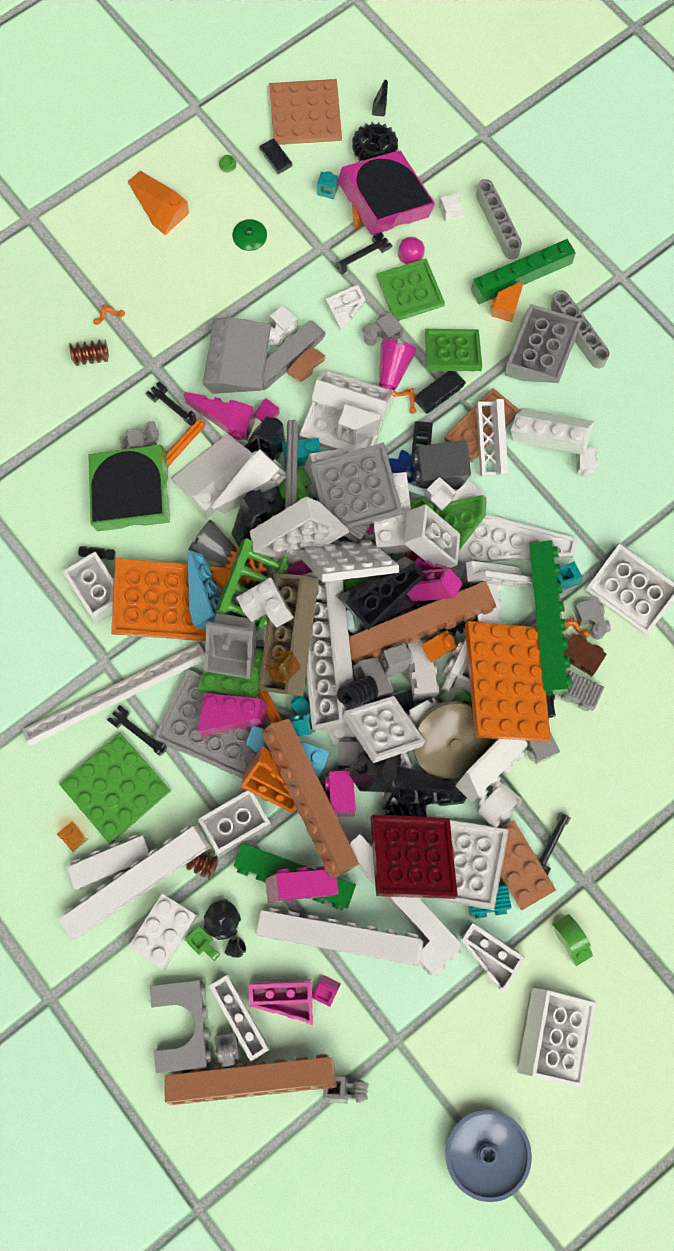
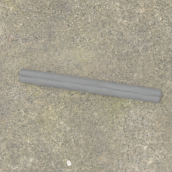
[285,420,298,508]

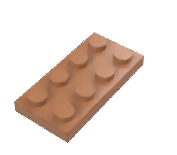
[444,388,521,463]
[500,820,556,911]

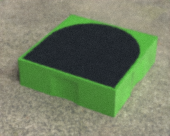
[88,445,170,532]

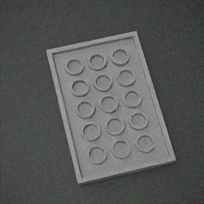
[154,669,294,779]

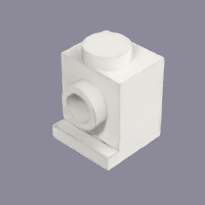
[576,447,598,477]

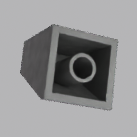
[411,440,471,489]

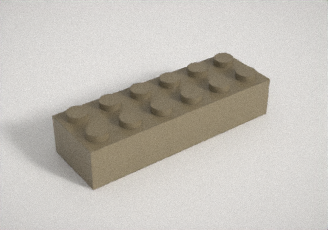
[258,573,319,696]

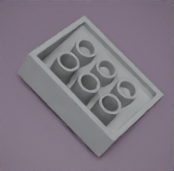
[505,304,582,383]
[203,317,271,394]

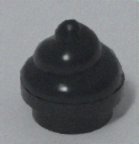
[224,937,246,958]

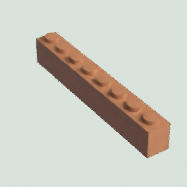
[349,581,496,666]
[261,719,359,879]
[164,1054,337,1106]

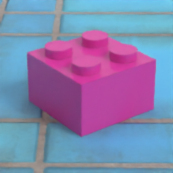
[325,771,356,817]

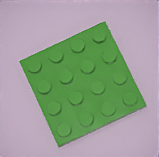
[59,733,172,844]

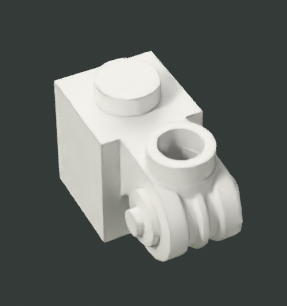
[268,305,298,346]

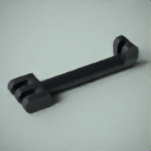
[335,232,393,274]
[145,381,196,426]
[107,705,167,756]
[539,812,571,876]

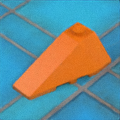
[128,171,190,235]

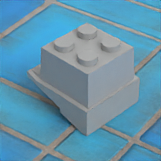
[204,613,257,679]

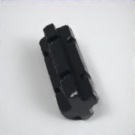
[78,546,116,560]

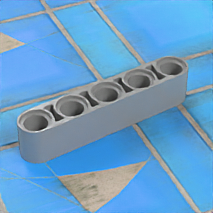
[476,179,522,260]
[551,290,610,369]
[262,321,326,390]

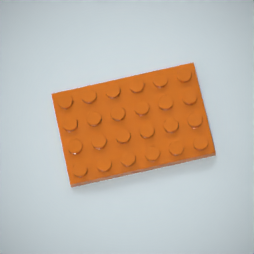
[111,558,230,641]
[465,621,551,742]

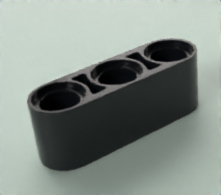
[414,371,466,414]

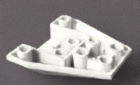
[211,449,286,514]

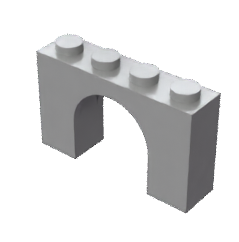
[150,980,211,1073]

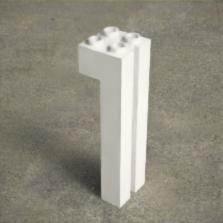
[350,834,463,975]

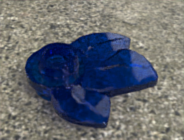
[388,450,415,483]

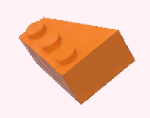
[240,746,297,813]

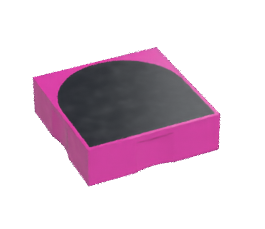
[337,150,435,235]

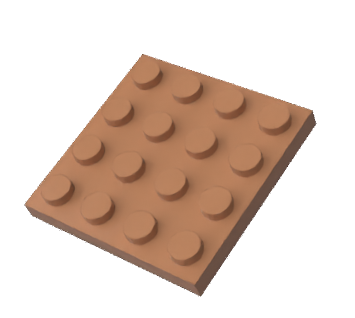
[269,79,342,145]

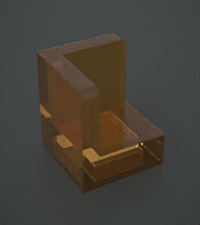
[265,651,301,683]
[57,821,89,852]

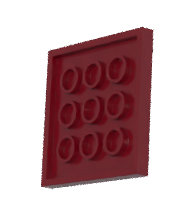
[370,814,458,899]

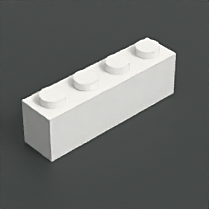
[67,834,150,892]
[209,975,270,1061]

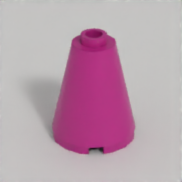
[379,339,416,390]

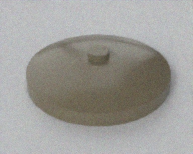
[412,701,489,779]

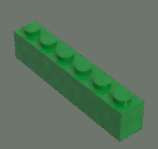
[471,238,576,305]
[233,843,356,911]

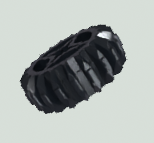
[352,121,398,162]

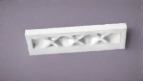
[476,399,508,476]
[466,561,533,587]

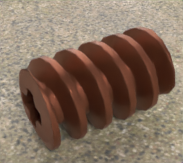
[69,339,109,366]
[186,852,218,880]

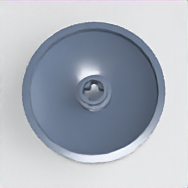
[445,1109,532,1202]

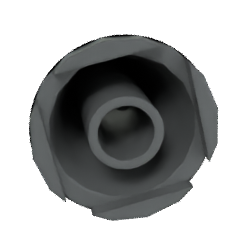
[188,519,237,567]

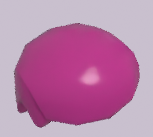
[398,237,425,264]

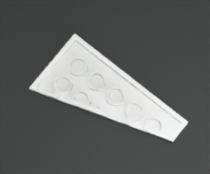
[458,514,578,563]

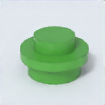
[219,154,236,172]

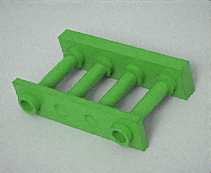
[214,538,288,631]

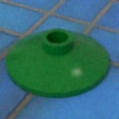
[232,219,267,251]

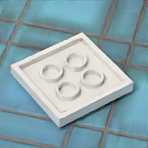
[343,696,425,763]

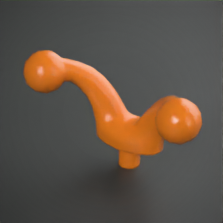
[93,304,125,325]
[393,388,417,414]
[563,617,590,637]

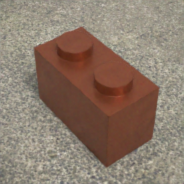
[565,633,607,677]

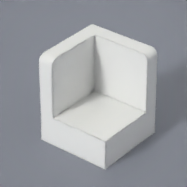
[439,192,465,222]
[425,477,456,511]

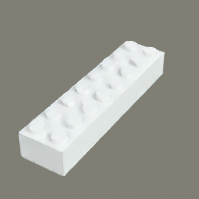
[304,572,353,731]

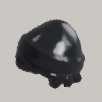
[203,899,241,940]

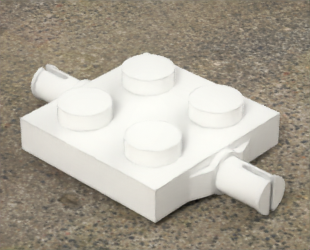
[442,637,468,692]

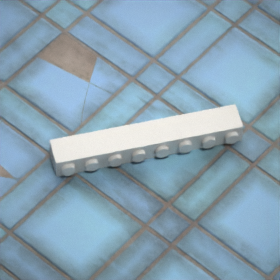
[59,825,211,940]
[256,908,423,966]

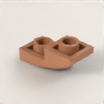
[287,347,325,383]

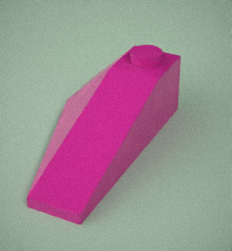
[184,392,255,441]

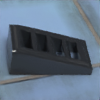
[372,80,388,117]
[411,421,433,458]

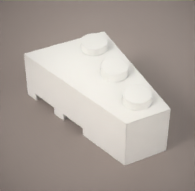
[461,921,526,994]

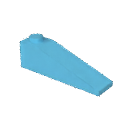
[187,550,233,630]
[245,726,329,779]

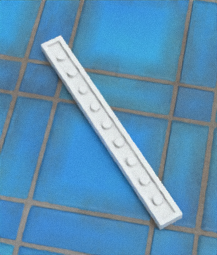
[22,643,205,746]

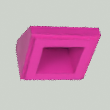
[254,398,280,422]
[312,975,341,1007]

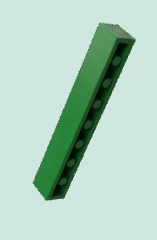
[529,540,572,696]

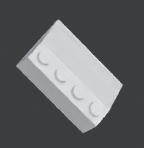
[171,433,252,519]
[250,497,349,565]
[585,543,674,635]
[517,988,596,1088]

